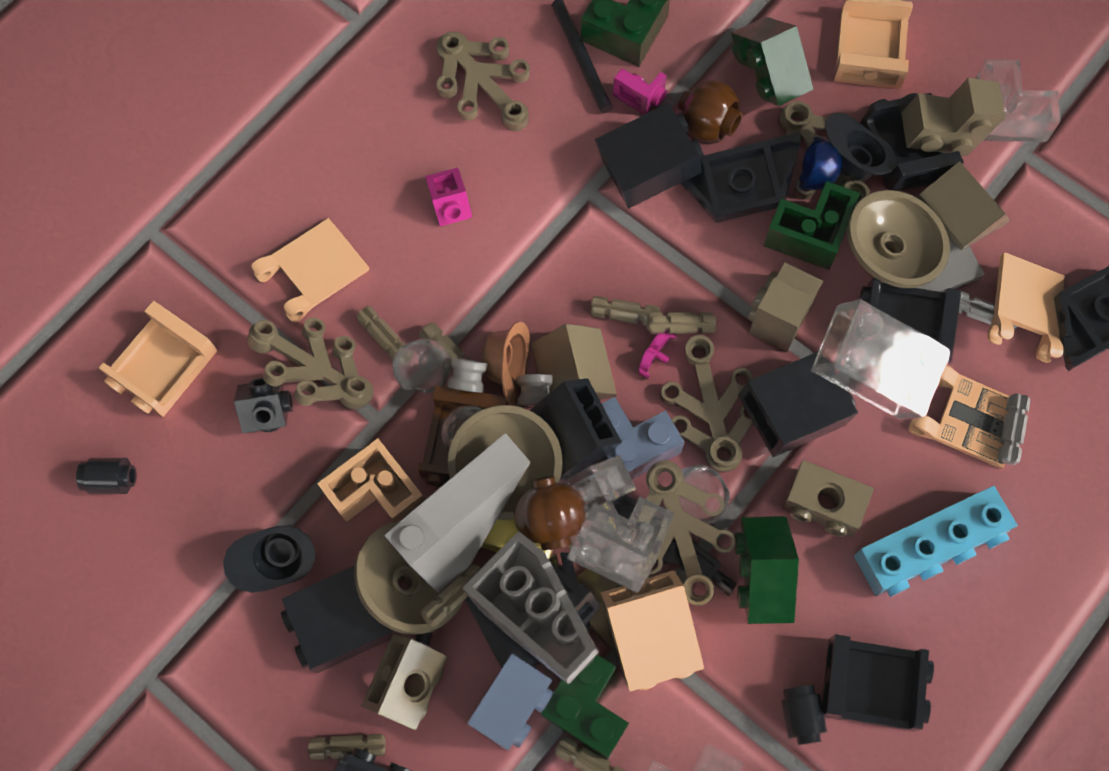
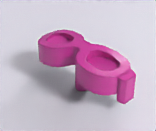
[638,330,677,380]

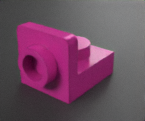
[613,68,667,115]
[425,167,472,226]

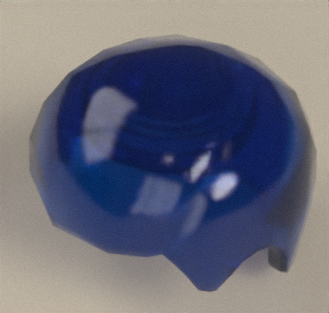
[799,136,843,190]

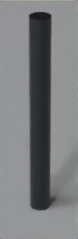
[551,0,613,113]

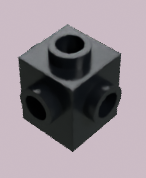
[234,377,293,433]

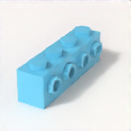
[854,486,1018,597]

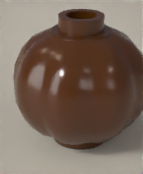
[678,80,743,144]
[514,476,586,550]

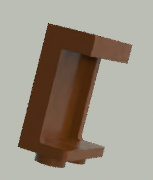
[418,385,509,487]

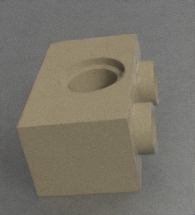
[782,460,874,537]
[361,634,448,730]

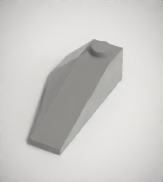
[384,433,530,593]
[462,531,598,684]

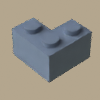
[601,397,684,487]
[467,654,554,751]

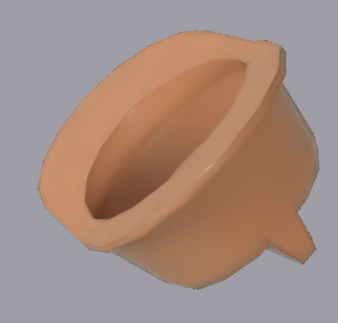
[482,321,530,407]

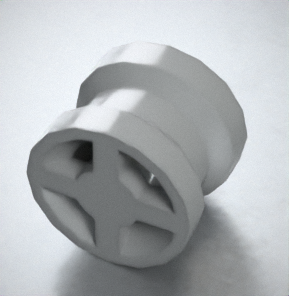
[447,358,488,392]
[516,374,553,407]

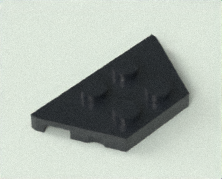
[680,132,801,223]
[1054,266,1109,372]

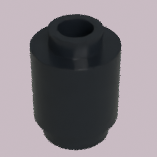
[76,458,137,494]
[781,685,828,745]

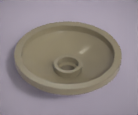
[847,190,950,288]
[448,405,562,520]
[354,521,463,634]

